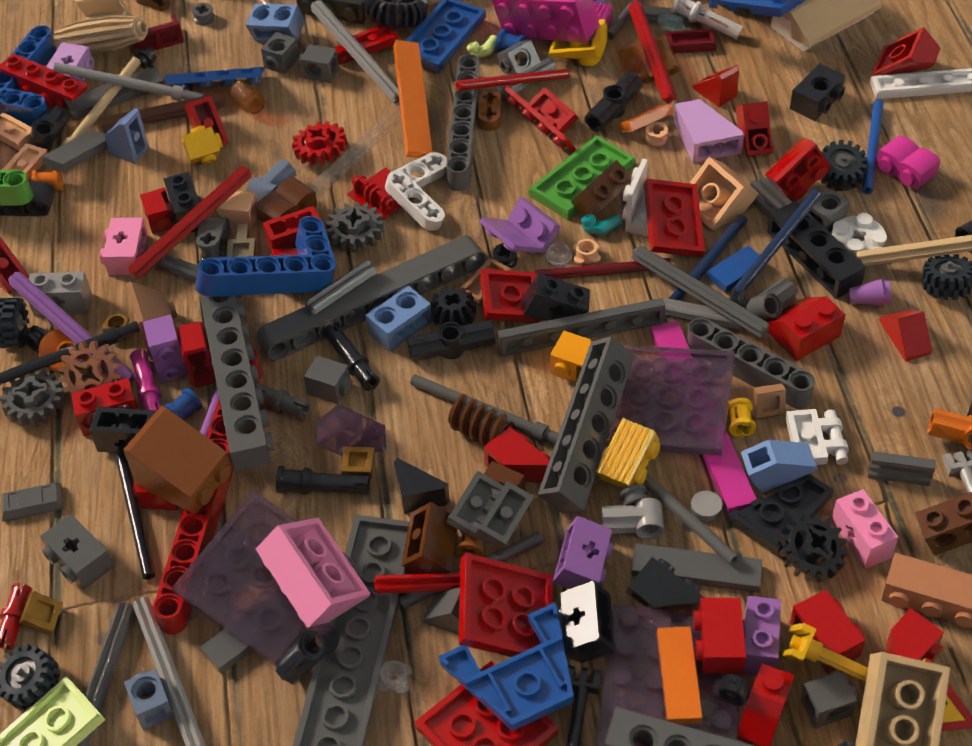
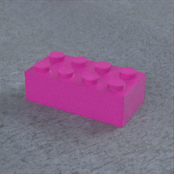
[492,0,600,43]

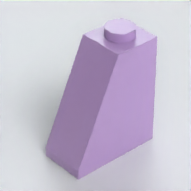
[674,99,744,163]

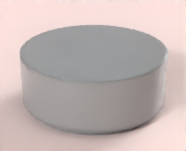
[691,490,722,522]

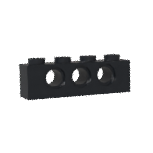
[767,201,866,299]

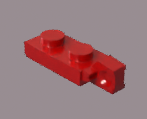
[334,26,399,64]

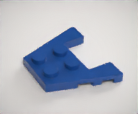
[708,0,805,17]
[438,603,574,731]

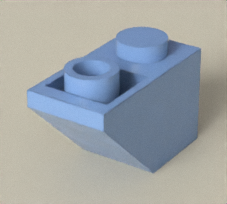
[741,440,818,494]

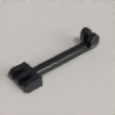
[566,665,602,746]

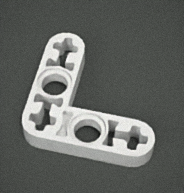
[385,152,447,231]

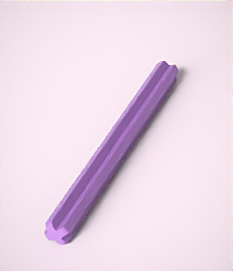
[8,272,134,382]

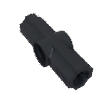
[585,71,643,133]
[407,320,496,362]

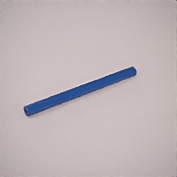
[862,99,884,194]

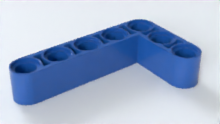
[0,25,57,127]
[195,216,336,297]

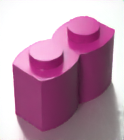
[876,135,941,189]

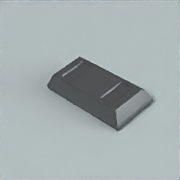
[1,483,64,521]

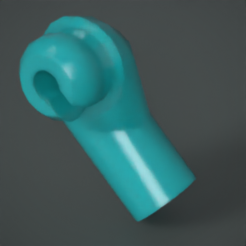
[581,214,623,235]

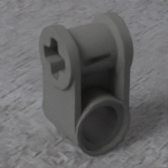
[196,217,230,260]

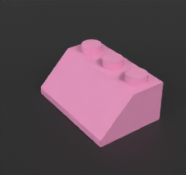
[256,518,371,628]

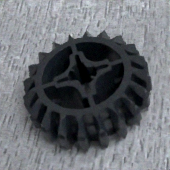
[364,0,428,29]

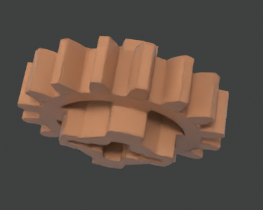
[57,341,123,393]

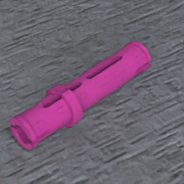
[130,349,161,412]

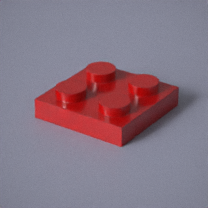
[480,269,540,323]

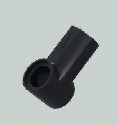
[29,106,70,152]
[275,624,339,685]

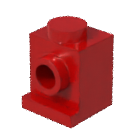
[140,187,174,234]

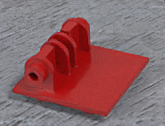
[347,167,414,220]

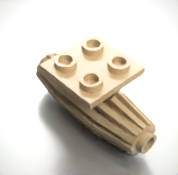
[53,0,148,53]

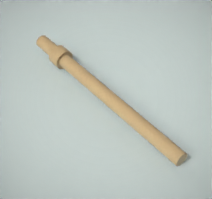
[60,57,141,146]

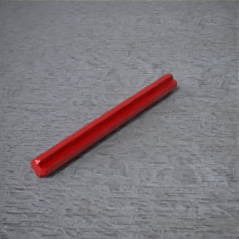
[628,0,676,104]
[128,166,252,279]

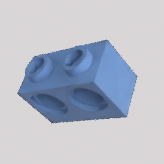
[246,3,305,41]
[366,286,432,352]

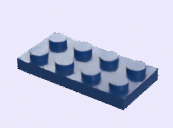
[406,0,486,73]

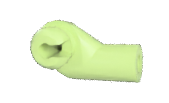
[467,35,497,58]

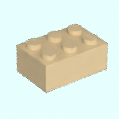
[855,652,950,746]

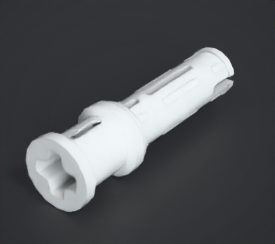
[670,0,743,40]

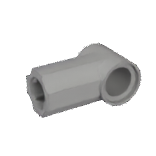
[601,498,664,539]

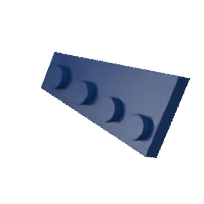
[165,67,267,88]

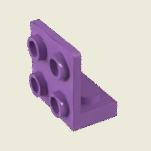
[479,197,561,254]

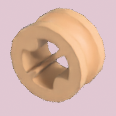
[645,122,668,146]

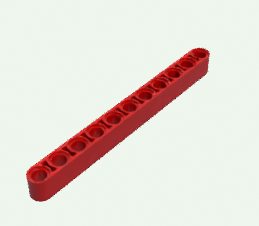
[153,347,262,635]

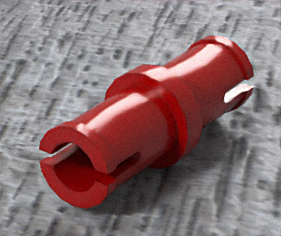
[0,583,33,650]

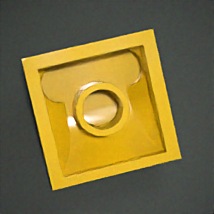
[549,19,607,67]

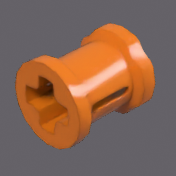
[31,169,63,191]

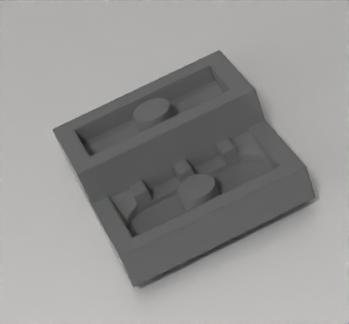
[446,471,534,547]

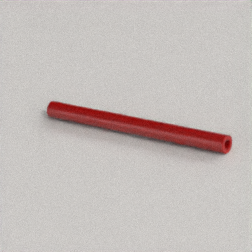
[456,69,570,91]

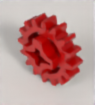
[291,121,348,166]

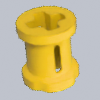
[726,398,756,437]

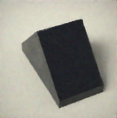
[394,458,450,514]

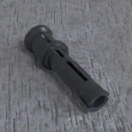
[276,466,370,495]

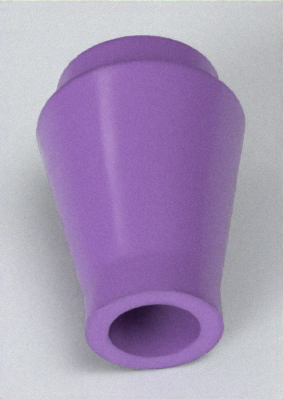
[849,279,892,306]

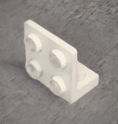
[622,159,649,237]

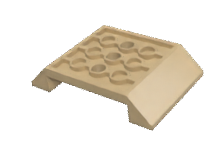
[782,0,882,47]

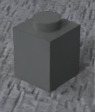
[304,355,352,404]

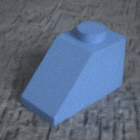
[105,108,149,163]

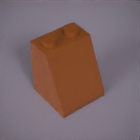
[123,405,232,515]

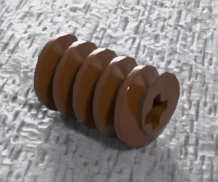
[448,394,514,446]

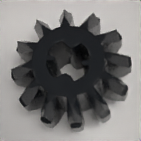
[430,285,477,327]

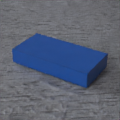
[707,246,766,293]

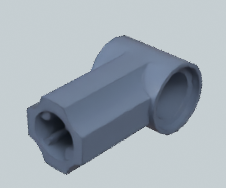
[247,159,297,202]

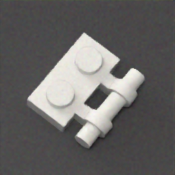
[785,409,849,465]

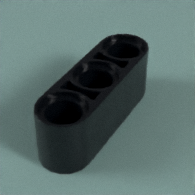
[0,181,56,217]

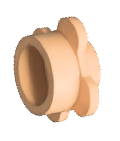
[573,239,601,265]

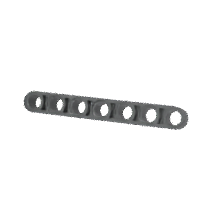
[446,54,481,191]

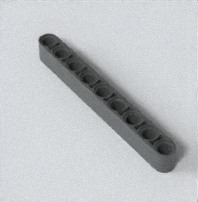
[256,235,486,360]

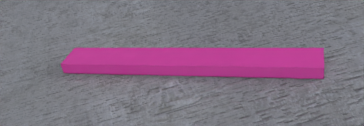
[650,321,757,514]

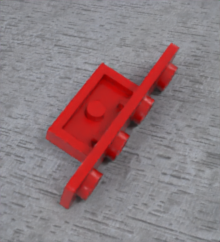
[0,54,88,109]
[504,86,579,153]

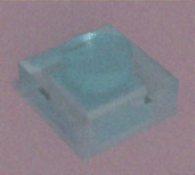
[658,13,686,31]

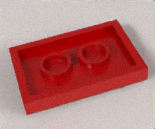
[643,178,705,257]

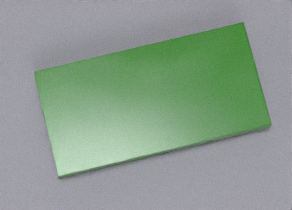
[528,135,636,220]

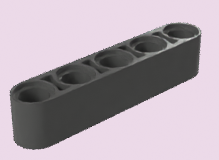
[687,318,815,409]

